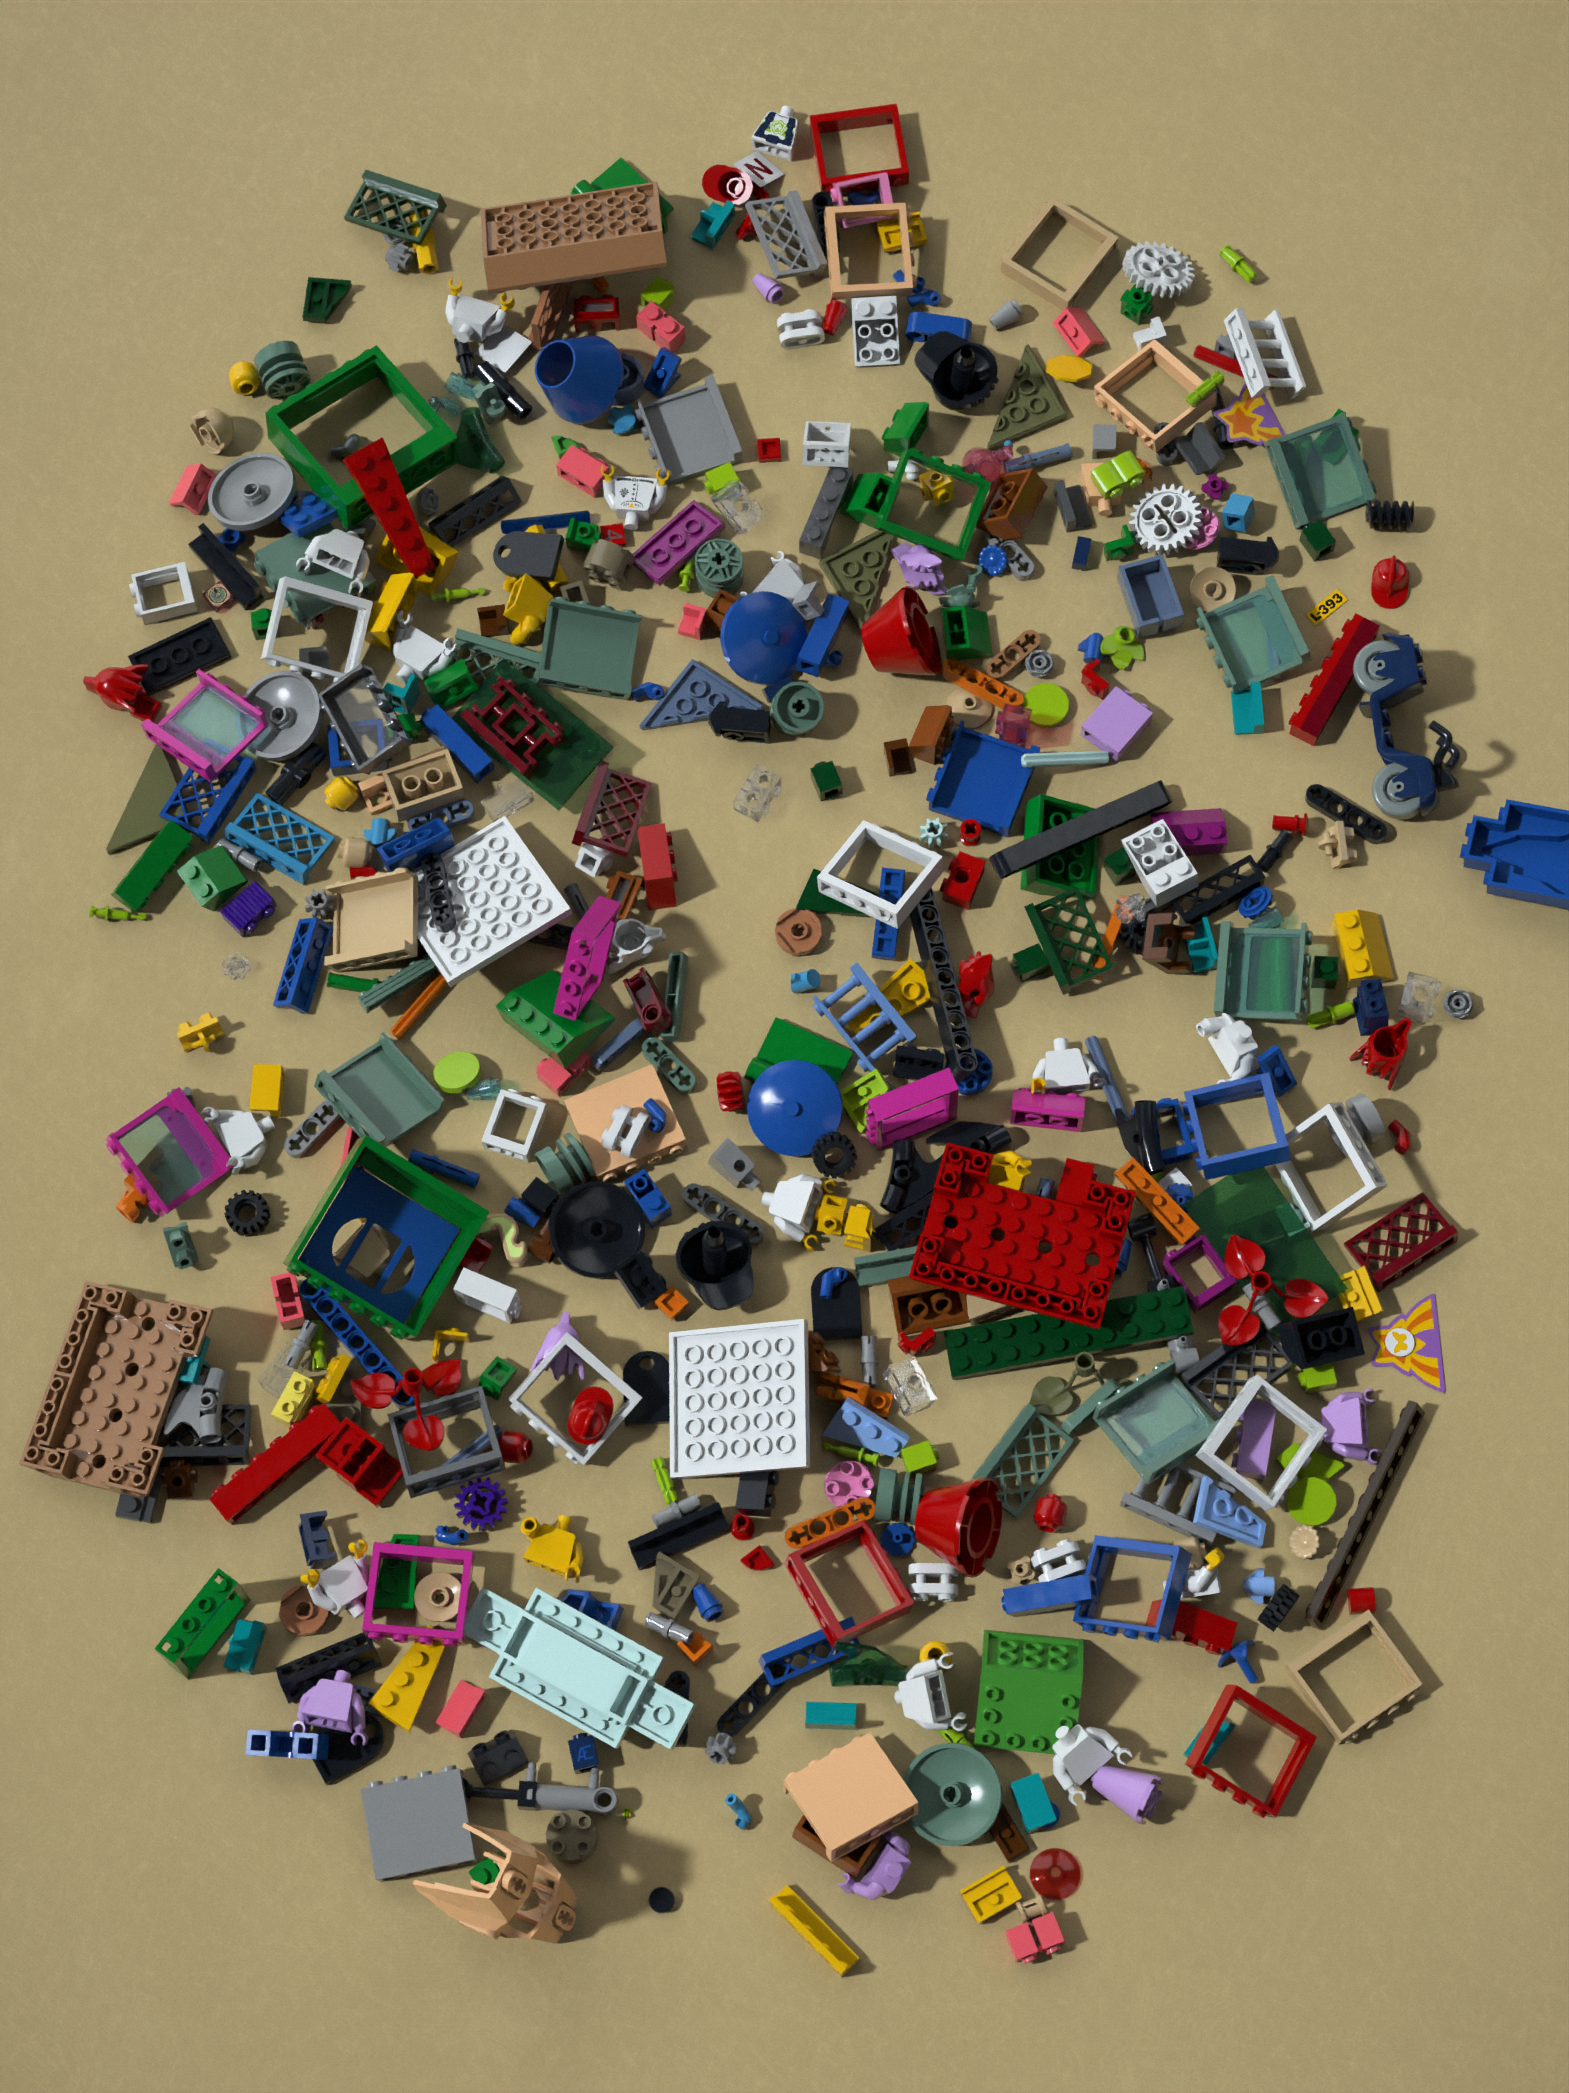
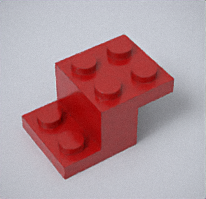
[315,1417,403,1508]

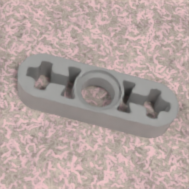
[984,532,1034,581]
[284,1100,340,1158]

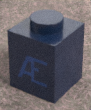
[568,1733,600,1774]

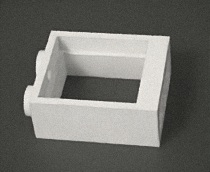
[803,421,851,467]
[129,562,198,625]
[481,1089,548,1162]
[453,1267,522,1324]

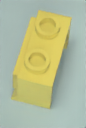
[271,1371,317,1428]

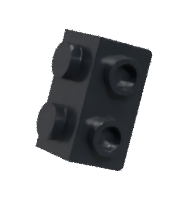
[893,1044,944,1081]
[612,1250,668,1309]
[467,1730,529,1786]

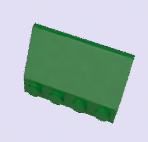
[1020,794,1099,899]
[496,970,616,1069]

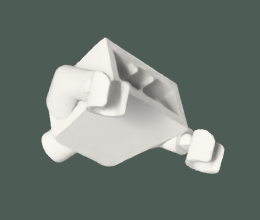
[296,529,370,597]
[740,551,805,603]
[393,610,461,684]
[200,1107,275,1175]
[894,1652,967,1731]
[1052,1724,1132,1806]

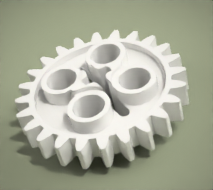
[1122,241,1195,298]
[1129,484,1204,555]

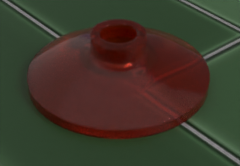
[1030,1848,1081,1900]

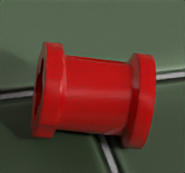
[960,819,981,847]

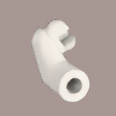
[888,460,919,480]

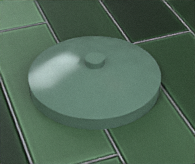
[903,1743,1003,1846]

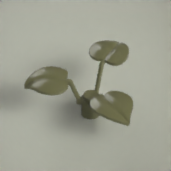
[1029,1352,1146,1418]

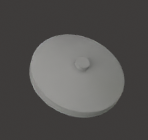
[208,453,296,531]
[236,671,324,761]

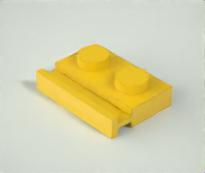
[876,212,928,253]
[1332,1266,1384,1323]
[313,1354,352,1404]
[960,1865,1022,1924]

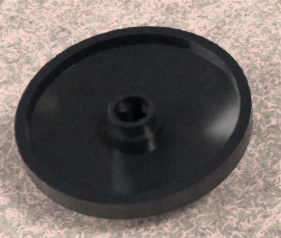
[548,1181,645,1279]

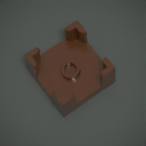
[1142,913,1197,974]

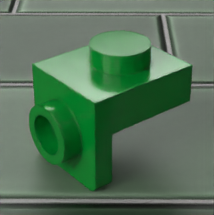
[1104,524,1136,561]
[468,1851,507,1885]

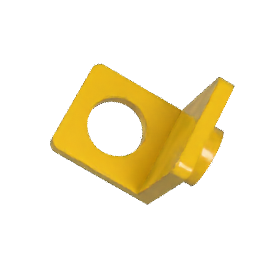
[432,1328,470,1362]

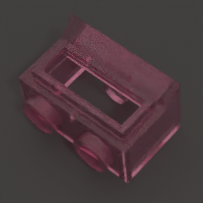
[995,704,1032,748]

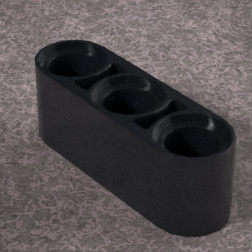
[812,192,840,259]

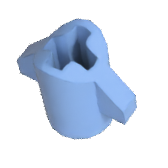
[1243,1568,1275,1604]

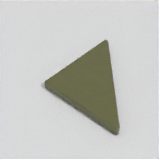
[987,344,1067,452]
[819,522,897,631]
[106,744,192,854]

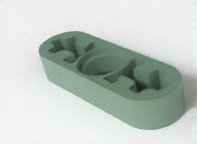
[642,1037,696,1094]
[1060,1378,1121,1436]

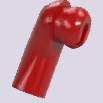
[1388,1119,1412,1155]

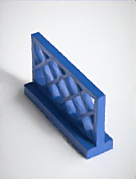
[159,739,257,844]

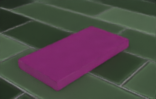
[633,500,726,586]

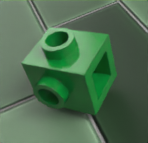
[1120,284,1154,325]

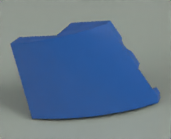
[545,1589,624,1652]

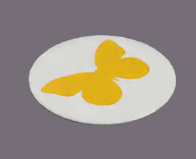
[1385,1328,1415,1356]

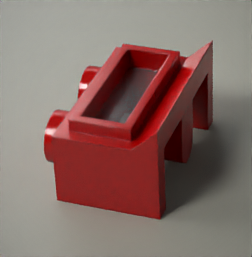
[574,294,620,332]

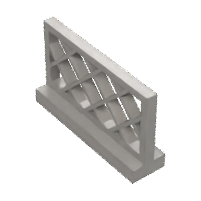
[745,190,828,279]

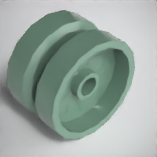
[770,681,824,737]

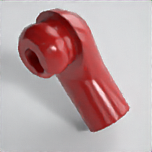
[350,866,378,879]

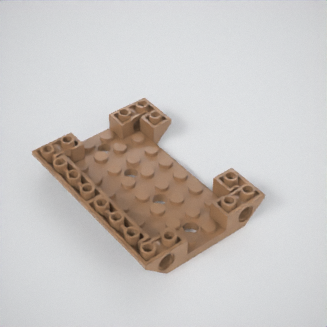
[481,182,667,294]
[19,1281,214,1498]

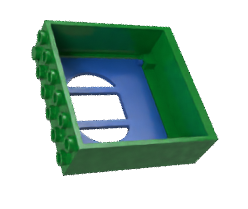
[283,1135,490,1340]

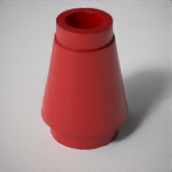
[823,300,847,335]

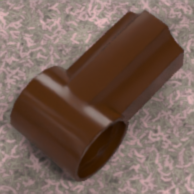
[528,1217,555,1264]

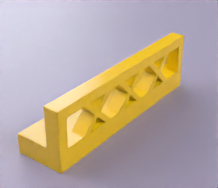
[769,1885,860,1977]

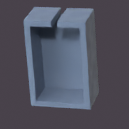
[1117,554,1184,638]

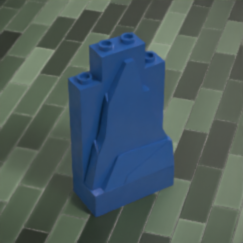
[1460,799,1569,911]

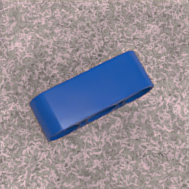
[905,312,973,343]

